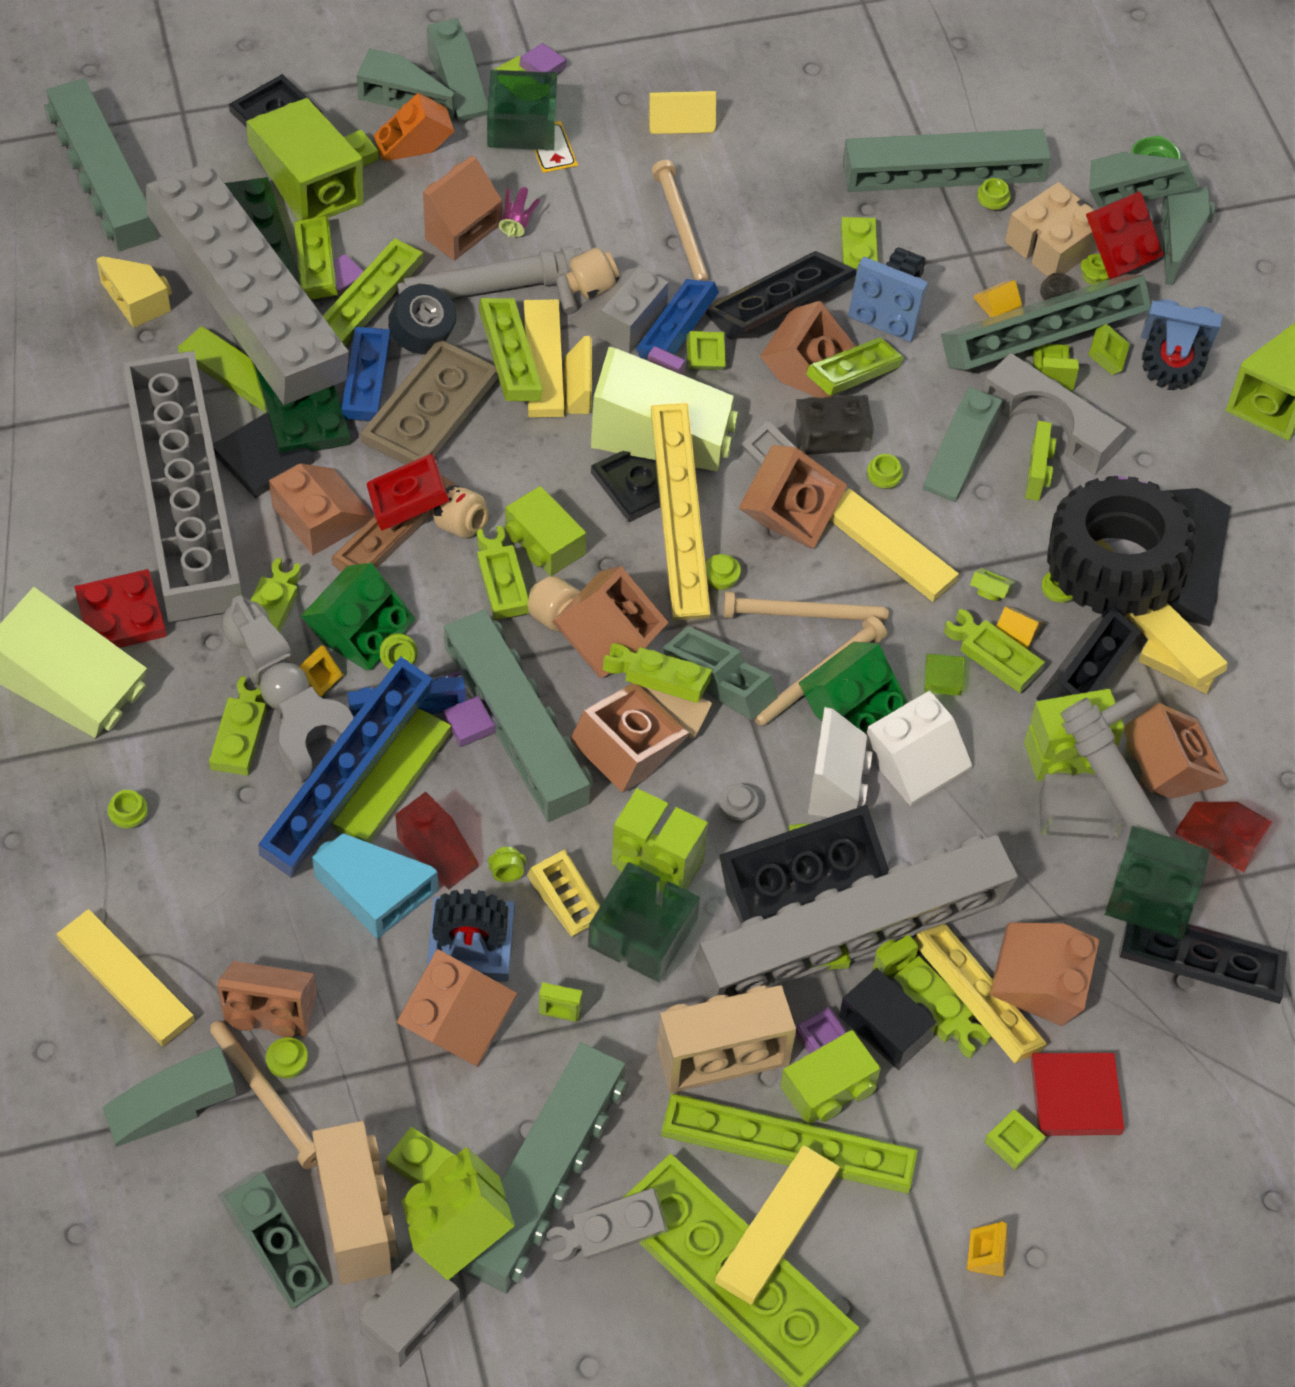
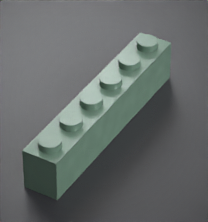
[44,78,158,252]
[842,129,1051,192]
[941,274,1151,370]
[444,609,593,822]
[460,1042,629,1294]

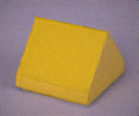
[974,280,1022,318]
[996,606,1043,649]
[299,645,344,697]
[967,1221,1008,1277]

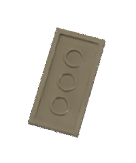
[360,340,499,465]

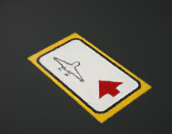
[526,121,578,173]

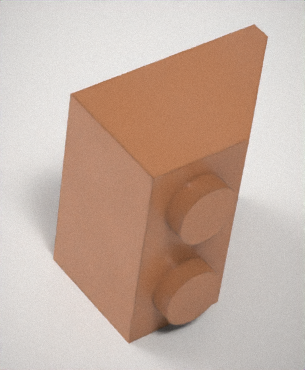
[760,301,856,401]
[739,445,847,549]
[269,463,374,555]
[570,683,689,793]
[1124,703,1228,799]
[989,922,1100,1026]
[396,949,518,1067]

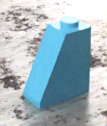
[312,833,438,939]

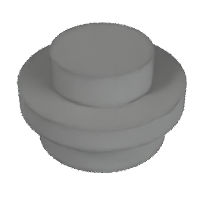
[719,784,758,822]

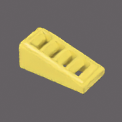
[527,849,607,937]

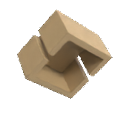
[1005,182,1098,282]

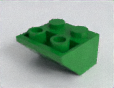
[301,563,416,670]
[798,641,908,735]

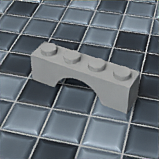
[982,353,1126,475]

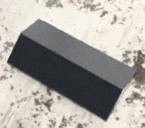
[705,251,856,339]
[1163,488,1230,626]
[719,805,889,924]
[1119,907,1287,1004]

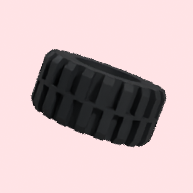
[1047,476,1196,617]

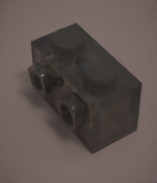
[794,395,874,455]

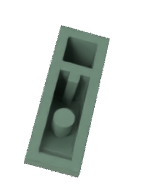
[427,18,490,122]
[357,48,455,121]
[1089,152,1199,208]
[1161,187,1214,285]
[922,387,1002,503]

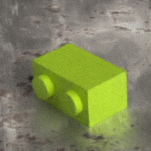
[504,486,586,576]
[780,1030,881,1125]

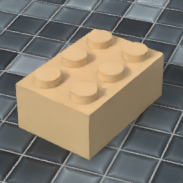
[657,985,796,1093]
[312,1121,398,1285]

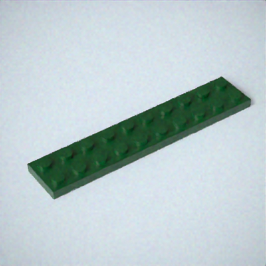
[224,177,350,453]

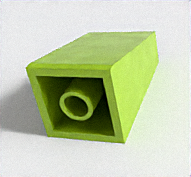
[246,98,364,221]
[1225,322,1295,441]

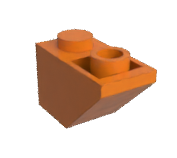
[374,93,455,161]

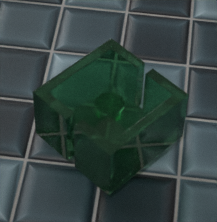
[487,70,557,150]
[1104,826,1210,939]
[588,862,700,983]

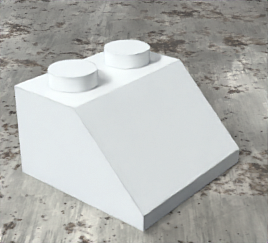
[865,690,972,807]
[808,707,873,817]

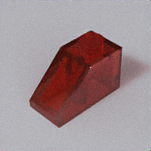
[395,792,479,890]
[1175,802,1273,873]

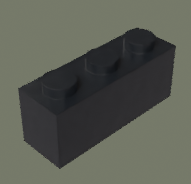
[1036,606,1141,701]

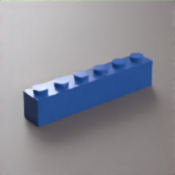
[258,656,433,877]

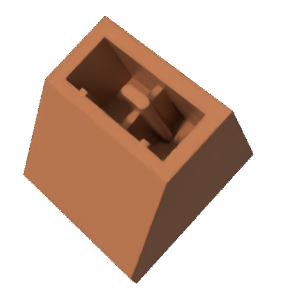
[423,155,502,261]
[552,566,669,678]
[217,961,317,1037]

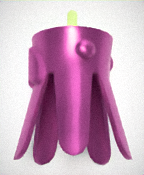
[499,187,540,237]

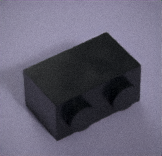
[839,968,937,1071]

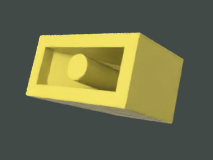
[96,256,172,328]

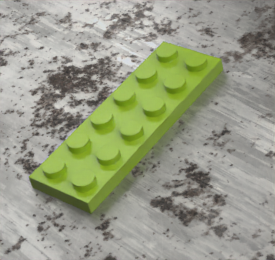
[623,1153,860,1387]

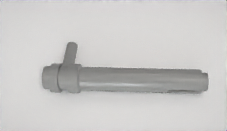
[397,246,583,314]
[1060,692,1194,896]

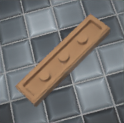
[331,474,456,571]

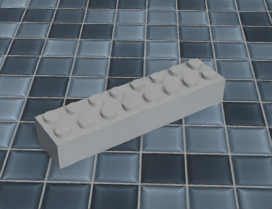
[146,162,349,405]
[122,351,242,622]
[691,834,1018,1002]

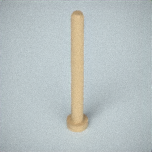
[651,160,708,281]
[723,592,889,622]
[754,616,887,726]
[210,1021,317,1170]

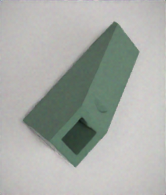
[218,1172,329,1309]

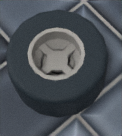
[388,283,456,354]

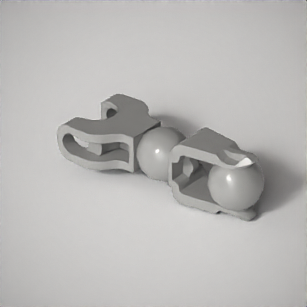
[221,595,354,782]

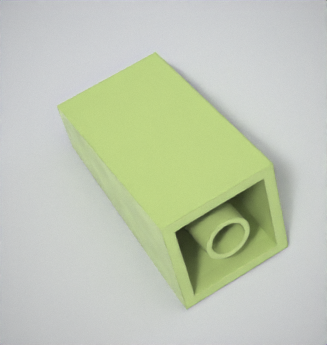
[591,347,738,471]
[0,587,147,738]

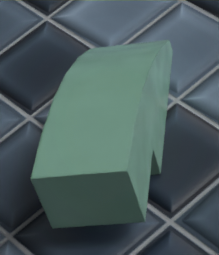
[663,626,778,720]
[103,1046,236,1147]

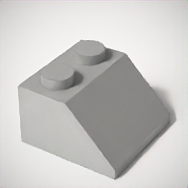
[571,267,669,353]

